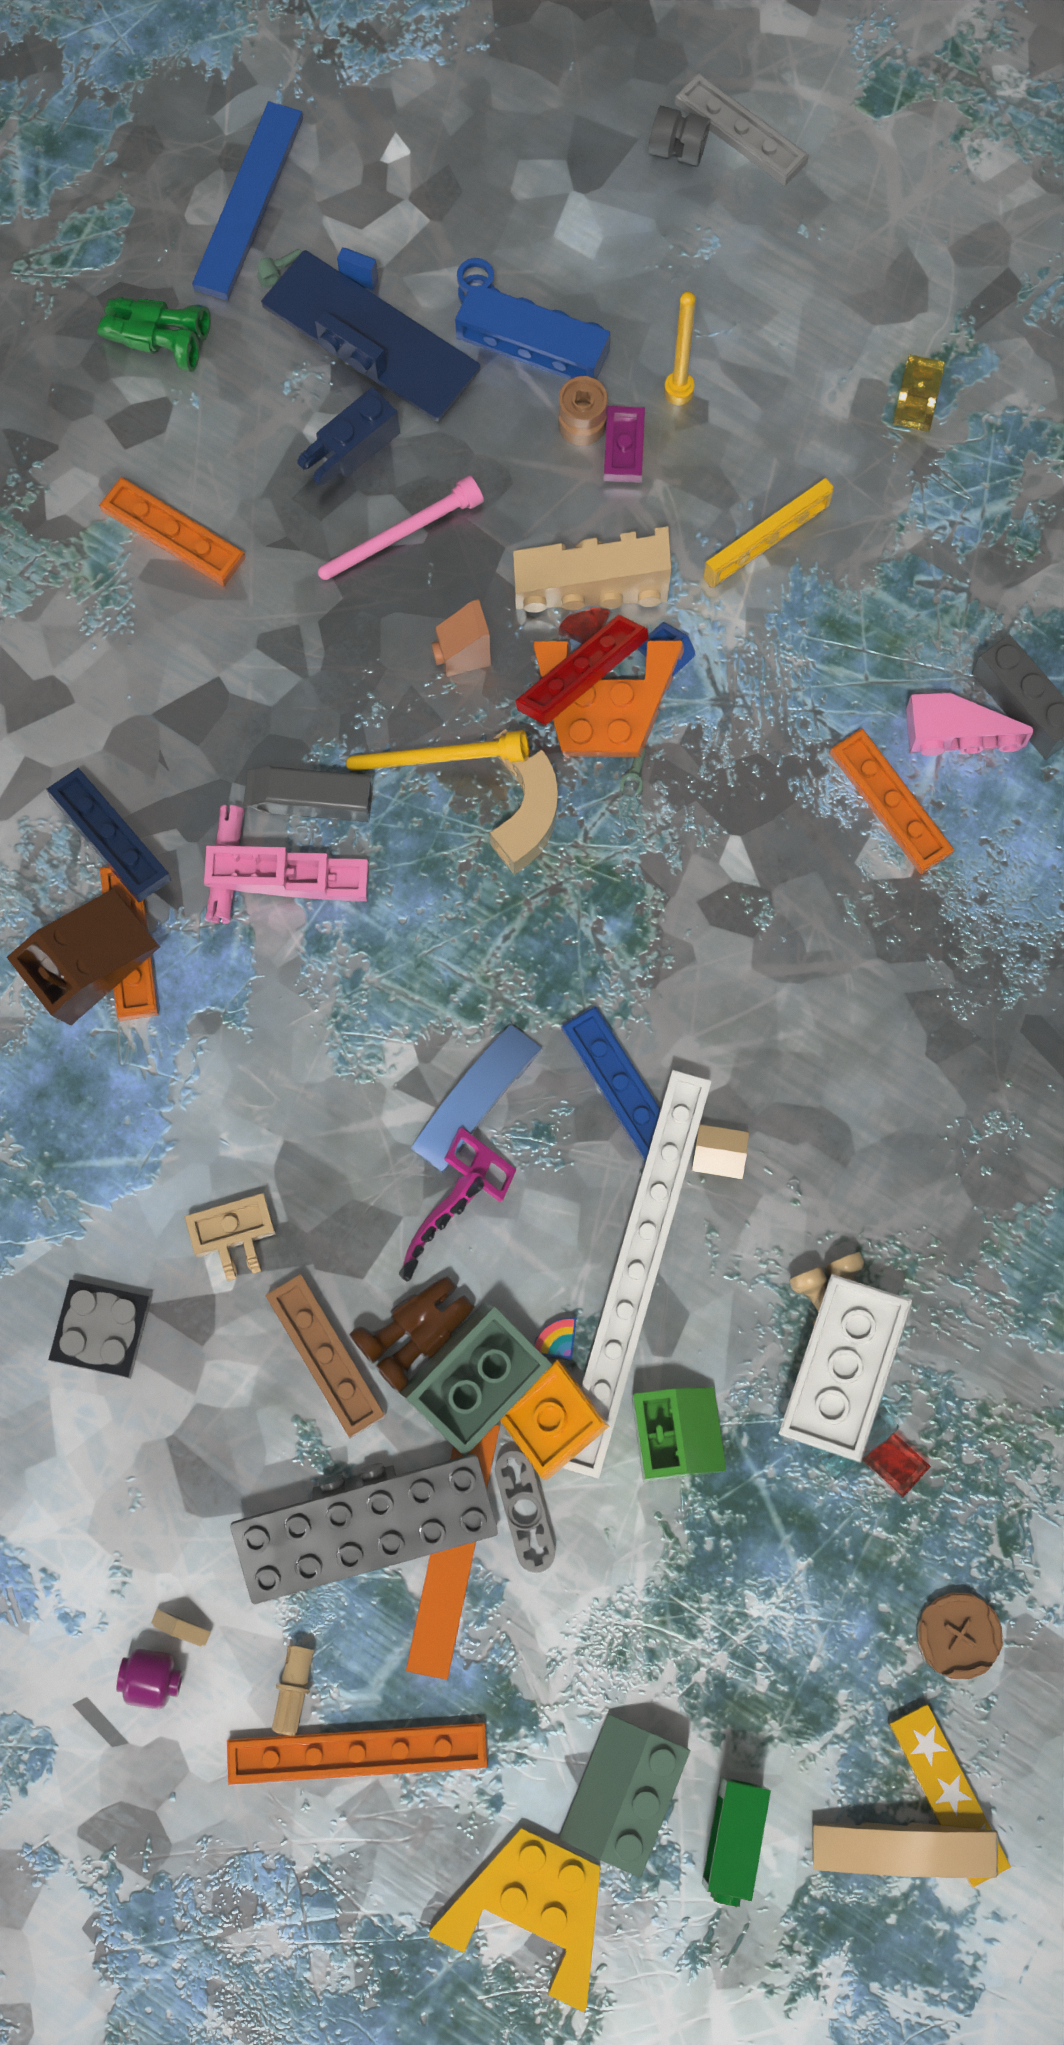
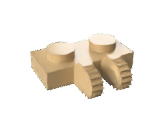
[184,1193,276,1281]

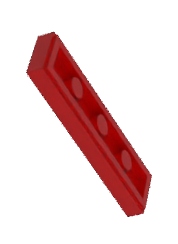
[515,614,649,726]

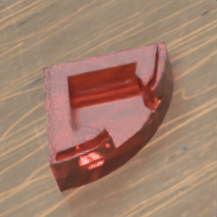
[558,608,610,644]

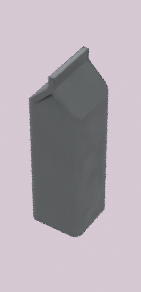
[243,766,373,823]

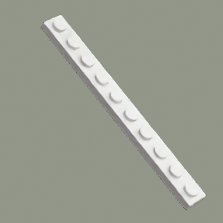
[562,1070,712,1479]

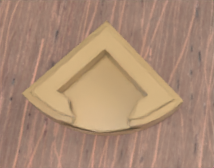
[151,1609,211,1647]

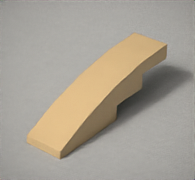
[813,1822,998,1878]

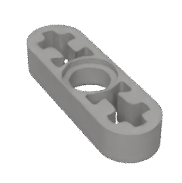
[495,1451,555,1573]

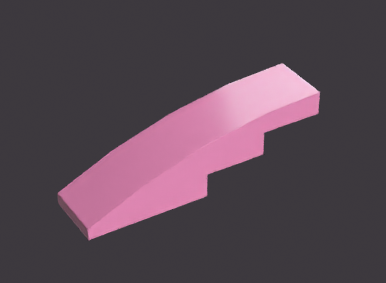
[204,846,369,902]

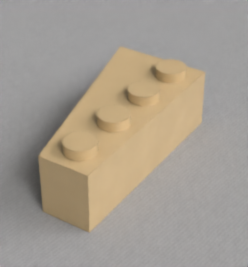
[513,526,671,612]

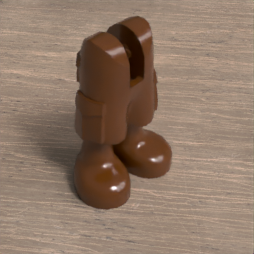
[349,1276,475,1393]

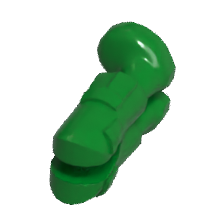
[97,297,211,372]

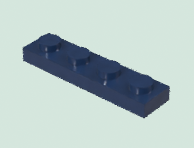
[46,767,171,903]

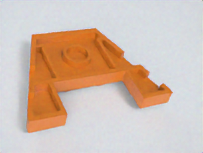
[533,641,684,757]

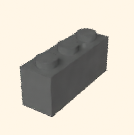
[972,634,1064,760]

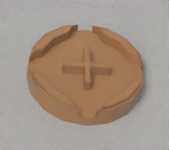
[916,1593,1003,1679]

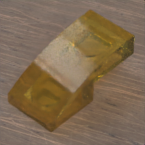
[893,354,945,432]

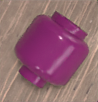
[116,1649,183,1710]

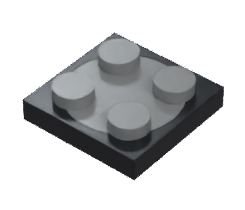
[48,1280,151,1379]

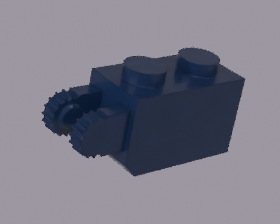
[297,387,400,486]

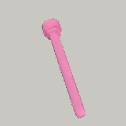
[318,475,484,580]

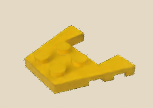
[428,1827,601,2012]

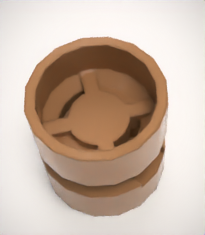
[558,376,608,446]

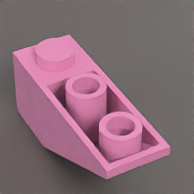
[906,693,1033,756]

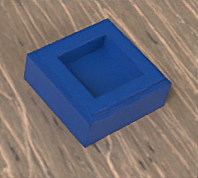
[337,247,378,291]

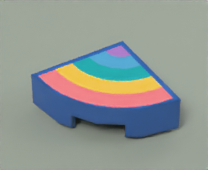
[533,1318,577,1360]

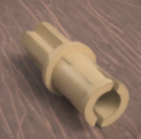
[272,1645,315,1736]

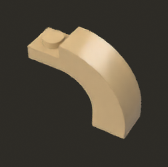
[490,729,558,875]

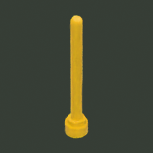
[664,291,696,405]
[346,730,529,771]

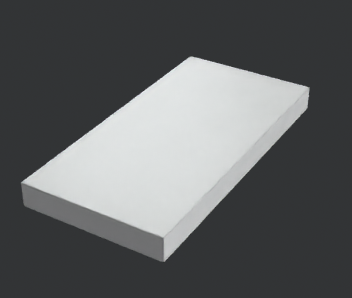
[779,1274,913,1463]

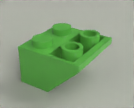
[632,1387,726,1483]

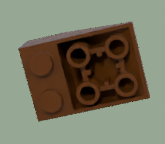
[6,889,160,1025]

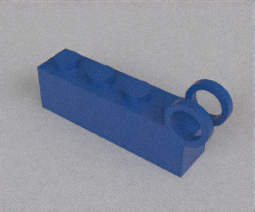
[455,258,610,380]

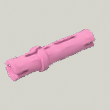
[205,805,245,924]

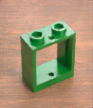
[702,1777,771,1907]

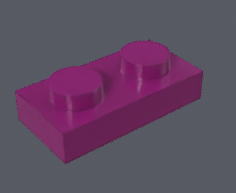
[604,406,645,483]

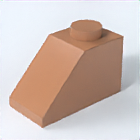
[431,599,491,677]

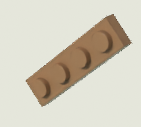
[265,1274,386,1439]

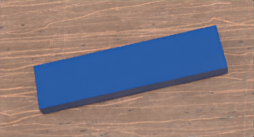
[561,1006,661,1162]

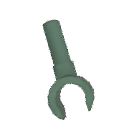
[257,249,302,288]
[620,748,646,798]

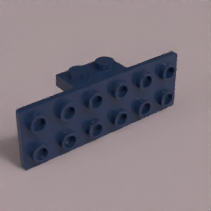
[261,250,480,422]

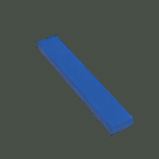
[192,101,303,301]

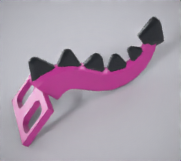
[399,1127,516,1282]

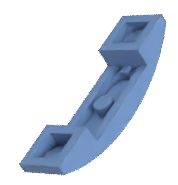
[411,1024,542,1173]

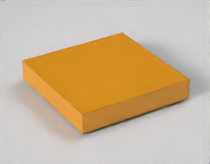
[500,1360,610,1480]

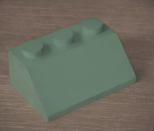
[399,1302,552,1456]
[559,1714,691,1878]

